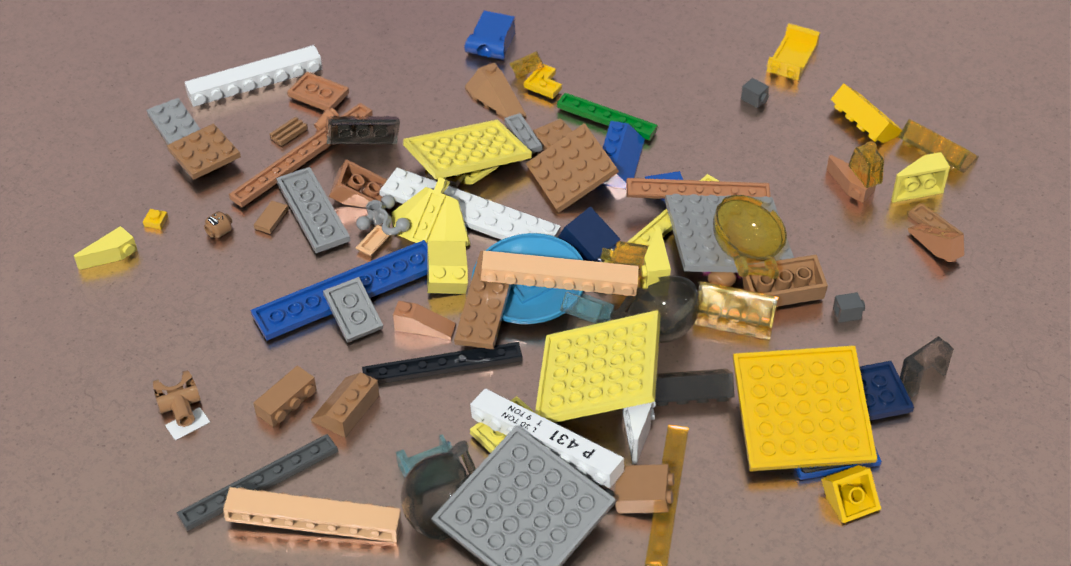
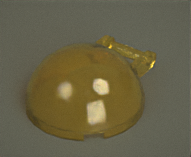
[713,195,787,279]

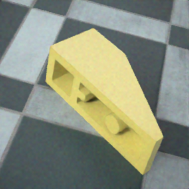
[74,226,137,270]

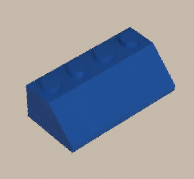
[601,121,645,189]

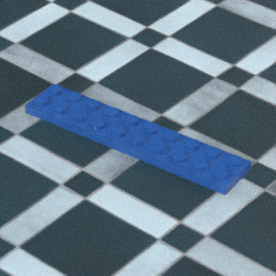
[250,240,427,341]

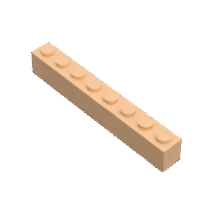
[481,251,639,296]
[223,487,401,543]

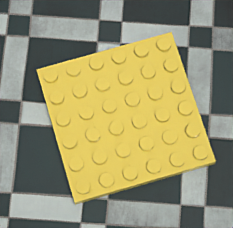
[535,310,661,423]

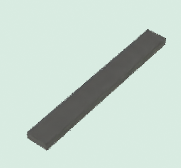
[176,434,338,531]

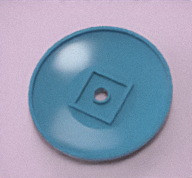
[471,233,584,324]

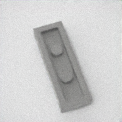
[504,113,542,153]

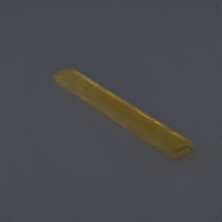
[645,425,689,566]

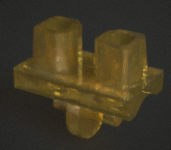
[509,51,544,79]

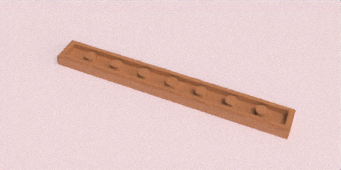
[626,178,770,199]

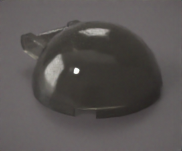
[611,275,700,343]
[401,441,476,540]

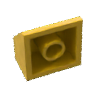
[821,465,881,523]

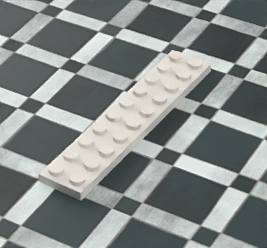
[380,168,561,240]

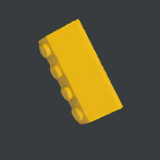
[830,83,905,143]

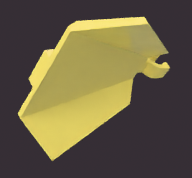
[392,177,471,247]

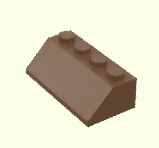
[742,254,828,311]

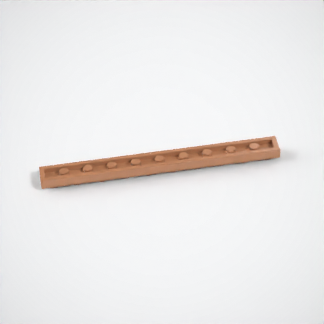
[229,103,373,207]

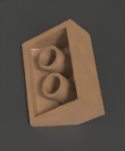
[311,372,379,438]

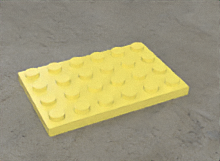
[403,119,532,180]

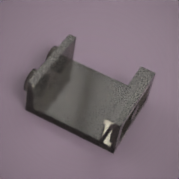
[900,336,954,397]

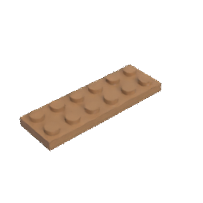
[454,251,511,349]

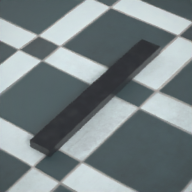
[362,342,523,384]

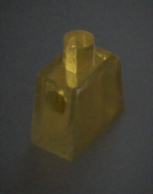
[849,141,884,188]
[600,241,648,278]

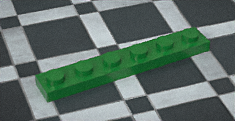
[557,93,658,140]

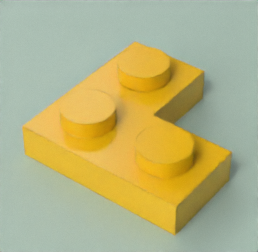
[524,63,562,99]

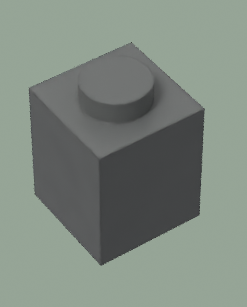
[741,78,769,108]
[833,292,865,323]

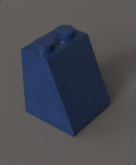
[557,206,621,262]

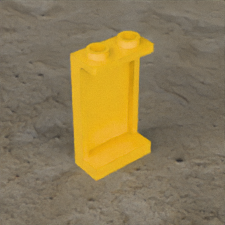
[767,23,820,81]

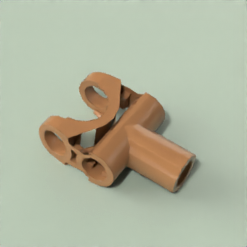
[153,370,201,427]

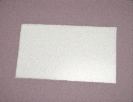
[165,407,210,440]

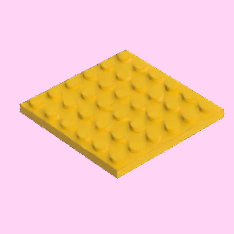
[732,346,877,471]

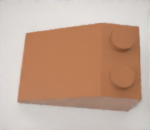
[329,159,387,208]

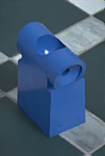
[464,10,516,60]

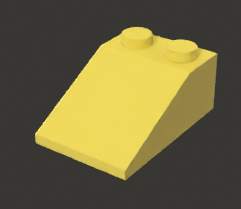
[891,152,950,203]
[640,227,671,297]
[427,241,468,294]

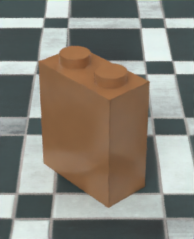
[614,464,675,514]

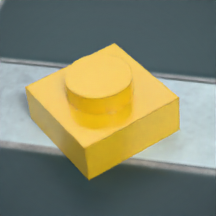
[143,209,168,229]

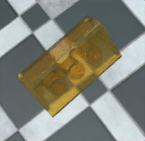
[898,119,979,173]
[693,281,778,340]

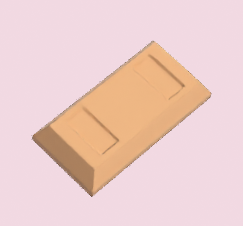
[356,225,390,257]

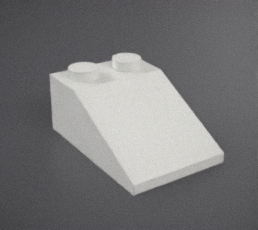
[623,402,655,465]

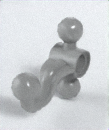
[356,195,410,235]

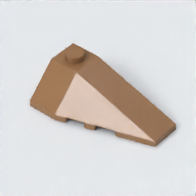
[465,62,527,118]

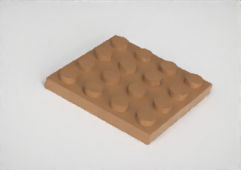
[526,123,619,213]

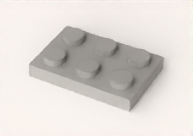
[323,277,383,343]

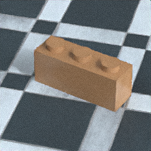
[253,365,317,427]

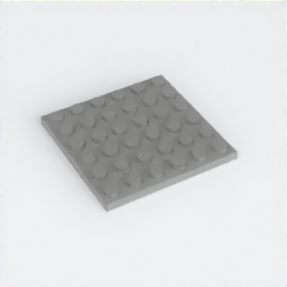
[665,194,794,273]
[431,425,616,566]

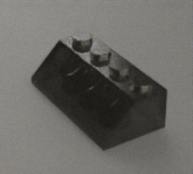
[325,116,400,144]
[655,369,735,406]

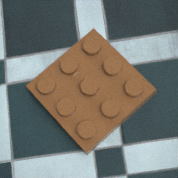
[167,123,241,180]

